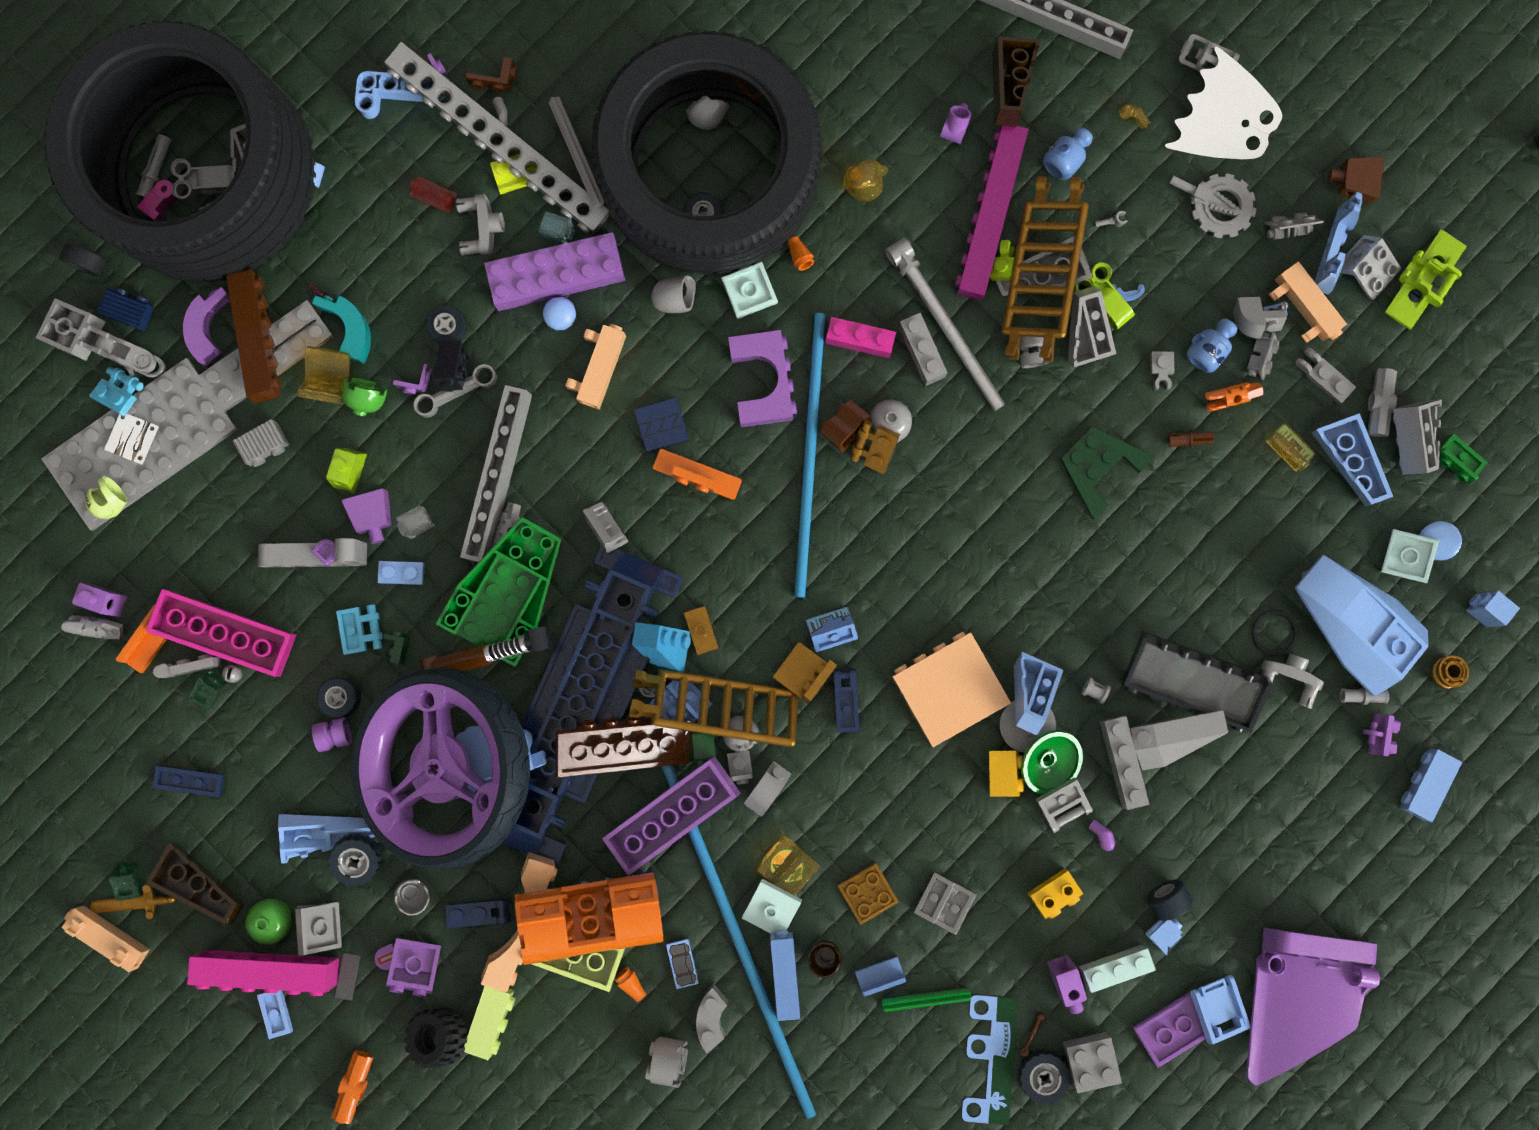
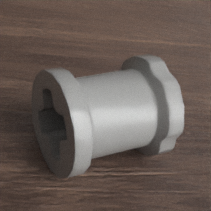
[1082,677,1111,704]

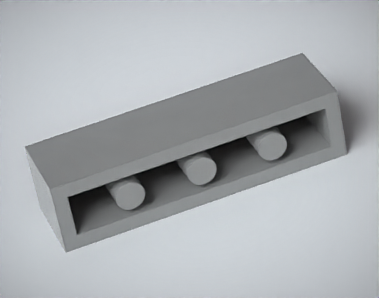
[1099,716,1149,810]

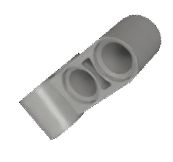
[171,158,233,205]

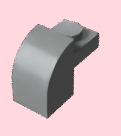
[1233,297,1287,339]
[744,761,791,817]

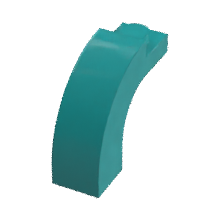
[312,295,371,364]

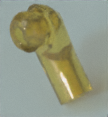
[1119,104,1151,129]

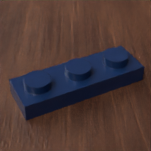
[152,765,225,797]

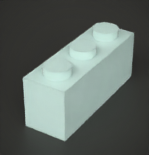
[1079,945,1156,993]

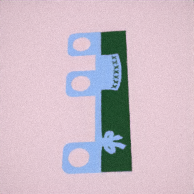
[962,995,1018,1125]

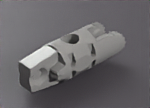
[491,502,521,549]
[61,615,123,639]

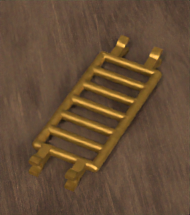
[1002,177,1089,362]

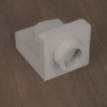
[727,751,753,785]

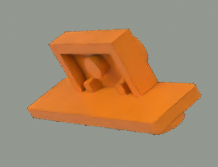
[653,449,742,500]

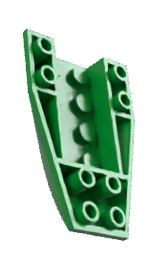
[436,517,562,667]

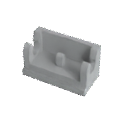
[583,502,628,554]

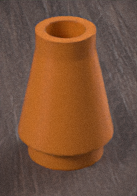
[787,236,814,271]
[614,967,646,1002]

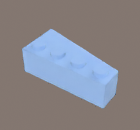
[1311,413,1393,507]

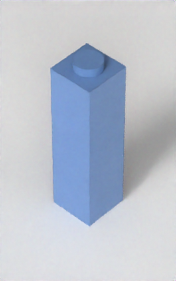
[770,930,800,1021]

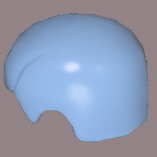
[543,297,576,330]

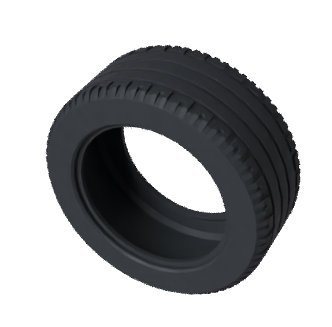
[591,31,821,274]

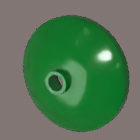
[1021,730,1083,795]

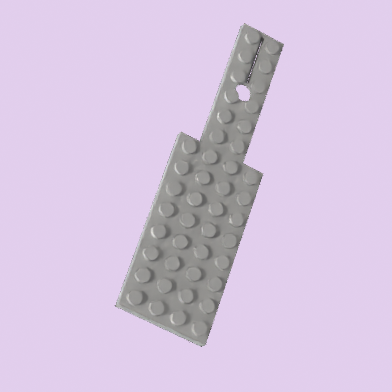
[41,300,334,531]

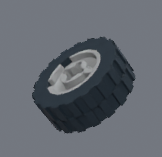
[328,833,382,887]
[1018,1050,1071,1105]

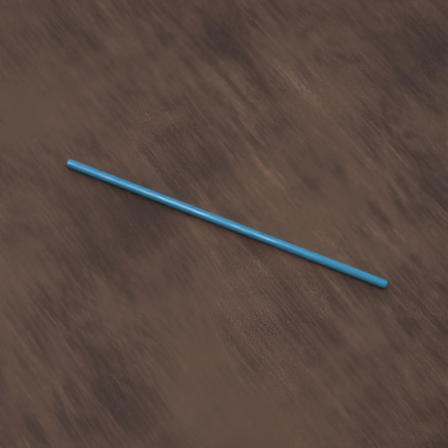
[644,717,816,1119]

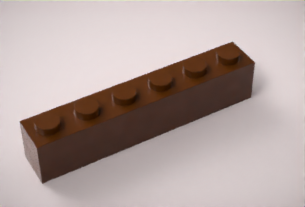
[226,269,282,404]

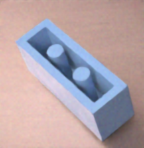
[1400,749,1462,822]

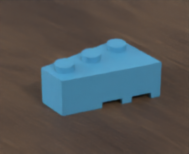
[632,622,691,672]

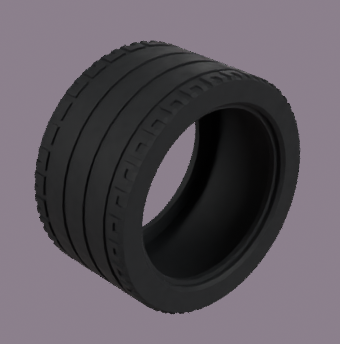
[44,20,316,282]

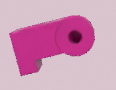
[137,180,178,222]

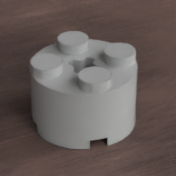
[645,1036,688,1088]

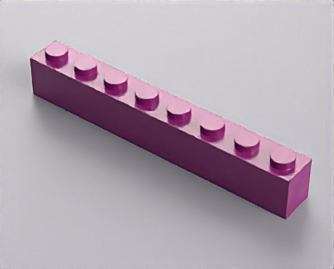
[955,126,1029,301]

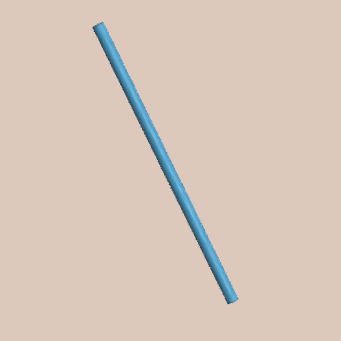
[794,313,826,598]

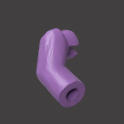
[1089,820,1115,851]

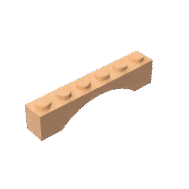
[481,852,557,993]

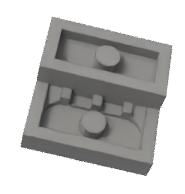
[914,872,977,935]

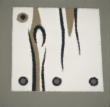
[104,413,159,465]

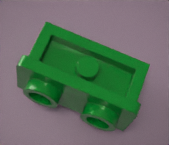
[1439,434,1488,483]

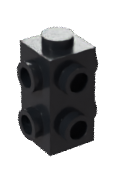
[433,341,470,392]

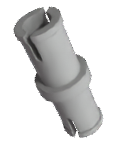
[1340,687,1389,705]

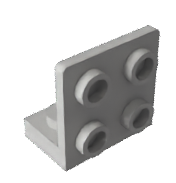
[1340,235,1401,300]

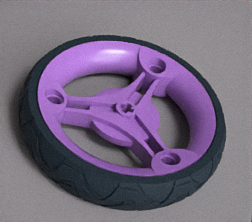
[352,668,530,869]

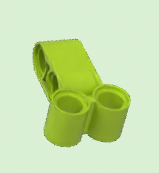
[1073,263,1135,330]

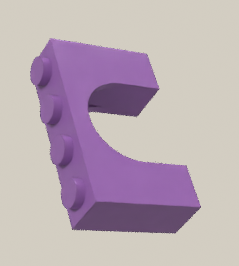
[728,330,797,427]

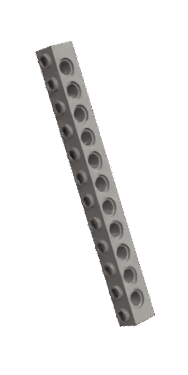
[385,42,610,235]

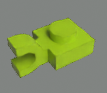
[990,240,1015,281]

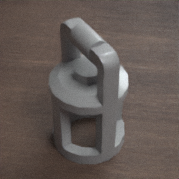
[1179,34,1240,72]

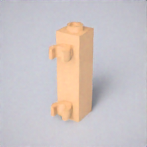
[1269,261,1347,343]
[565,324,626,410]
[62,906,150,972]

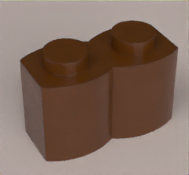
[821,400,871,452]

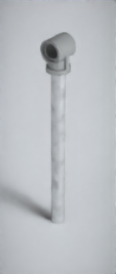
[885,237,1005,411]

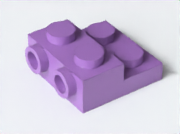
[385,938,441,997]

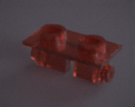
[409,176,458,214]

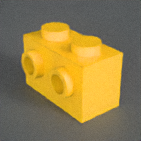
[989,751,1024,797]
[1027,868,1083,919]

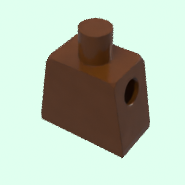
[1328,157,1384,204]

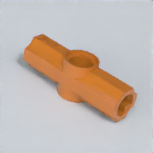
[331,1050,374,1124]

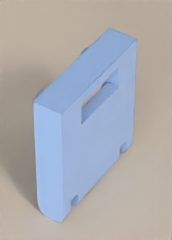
[1190,975,1250,1044]

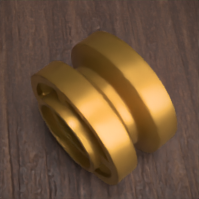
[1430,656,1469,689]

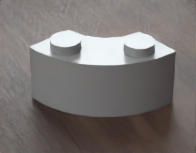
[696,983,728,1053]

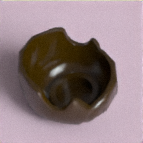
[808,941,842,978]

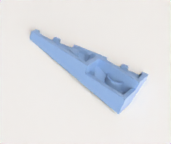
[278,814,375,864]

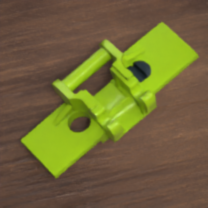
[1384,229,1467,330]

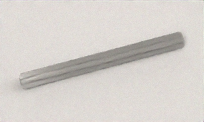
[549,96,605,208]

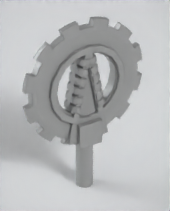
[1169,174,1256,238]

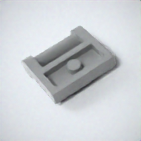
[1036,777,1093,833]

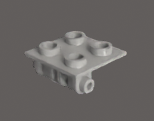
[1264,213,1324,240]

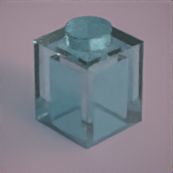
[539,211,575,244]

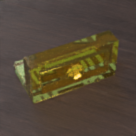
[1266,423,1316,472]

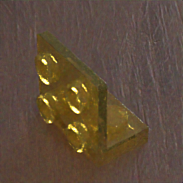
[298,346,350,404]

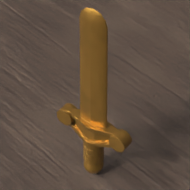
[90,884,176,919]

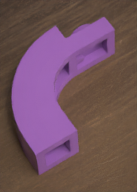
[183,287,230,366]

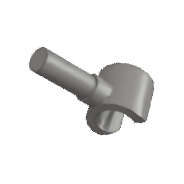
[1095,211,1128,227]

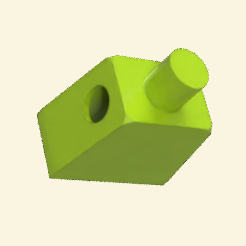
[326,448,367,494]

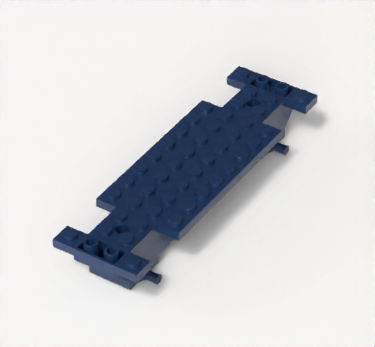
[502,545,684,866]

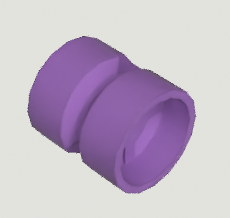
[312,717,352,752]

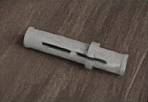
[135,134,172,199]

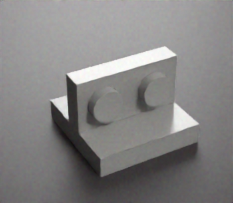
[295,902,342,955]

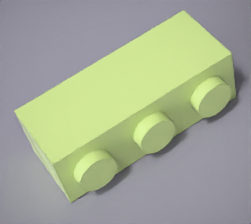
[464,986,516,1060]

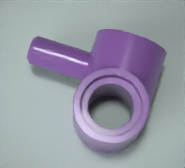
[940,103,971,144]

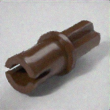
[1168,430,1214,448]

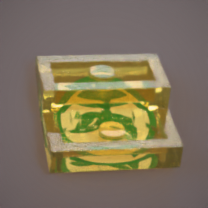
[755,834,820,896]

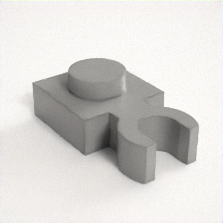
[1150,352,1174,390]

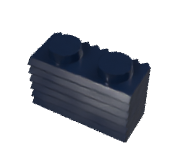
[97,288,154,332]

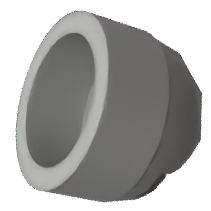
[222,665,242,683]

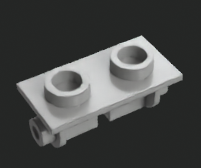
[1247,332,1279,381]

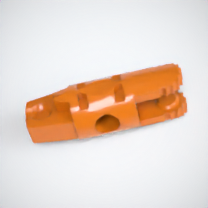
[1205,382,1263,412]

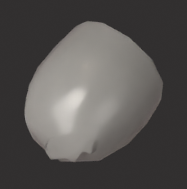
[651,275,696,313]

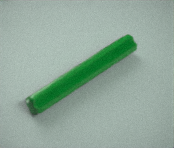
[882,988,971,1012]

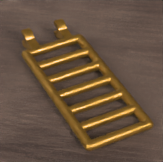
[629,669,798,747]

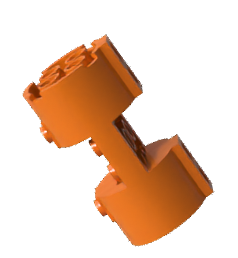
[515,872,663,965]

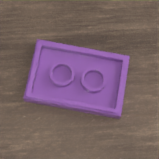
[1132,992,1206,1068]

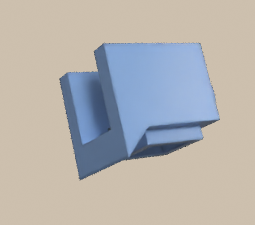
[1144,919,1183,956]

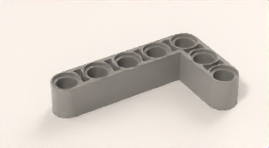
[258,538,367,567]

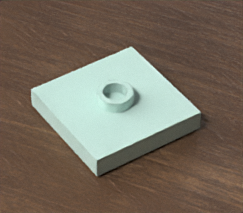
[721,262,778,319]
[1381,529,1439,583]
[742,879,802,934]

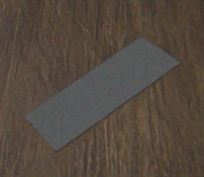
[335,953,361,1001]

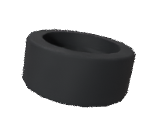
[59,242,106,277]

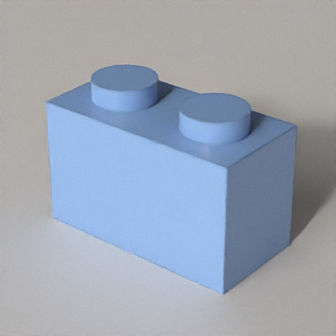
[1466,591,1520,627]

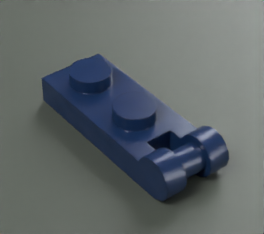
[834,669,860,733]
[445,899,510,928]

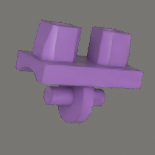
[1363,714,1401,756]

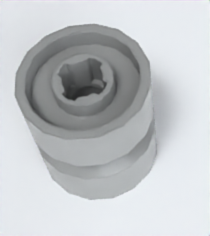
[1019,336,1049,368]

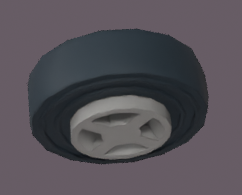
[426,305,466,344]

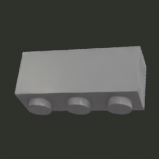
[898,313,948,386]

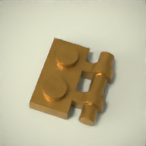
[850,420,900,474]

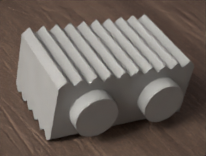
[233,419,289,467]

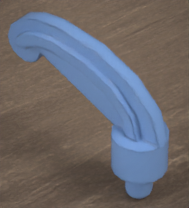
[1112,284,1145,302]

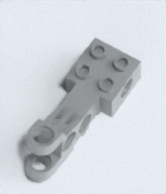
[36,298,166,379]

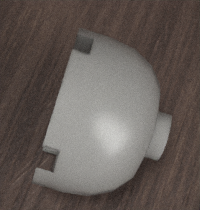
[870,399,912,443]

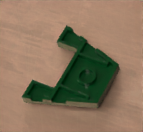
[1060,427,1154,520]

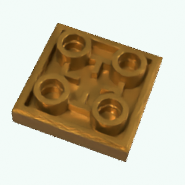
[837,862,899,925]

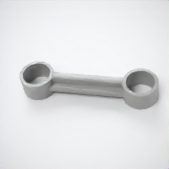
[414,364,497,418]

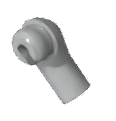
[492,97,508,127]

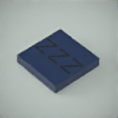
[634,398,689,453]

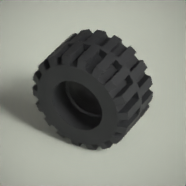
[404,1008,467,1068]

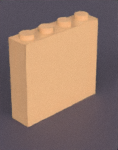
[892,631,1011,747]

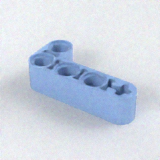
[355,71,445,119]

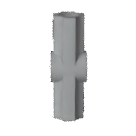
[1367,368,1397,437]

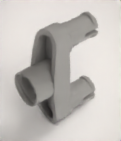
[456,194,505,256]
[1255,653,1324,709]

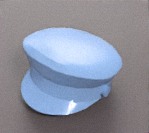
[1420,521,1462,560]

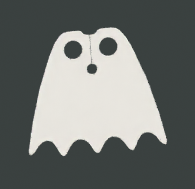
[1165,47,1282,159]

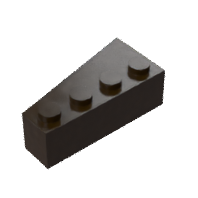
[992,36,1041,127]
[146,842,244,925]

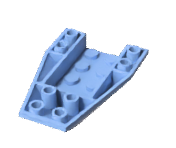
[1295,555,1428,696]

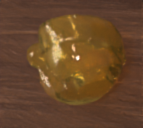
[844,160,888,202]

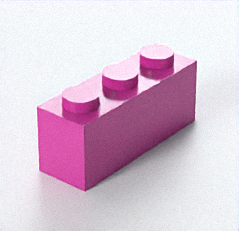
[826,317,896,358]

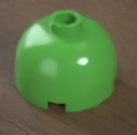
[341,378,388,416]
[245,898,293,944]

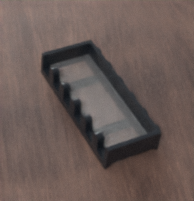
[1122,631,1273,733]

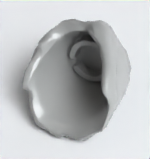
[686,96,730,131]

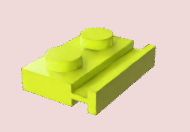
[490,154,537,194]

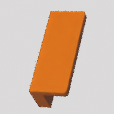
[115,605,167,673]

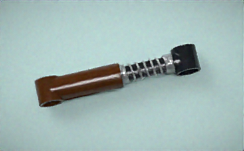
[420,626,553,672]

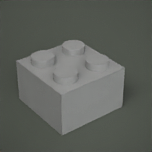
[1062,1032,1122,1093]

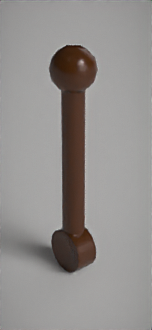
[1020,1012,1045,1057]

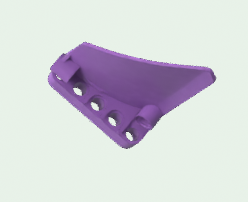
[1246,928,1380,1085]

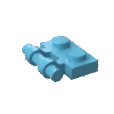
[89,367,143,416]
[336,604,383,655]

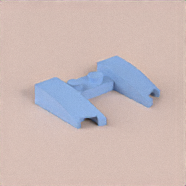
[1314,192,1362,294]

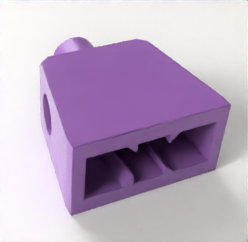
[342,488,391,544]
[72,582,128,617]
[1047,954,1087,1014]

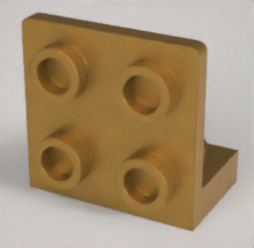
[773,643,837,704]

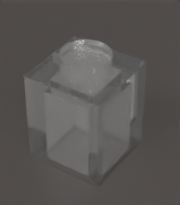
[397,505,435,539]

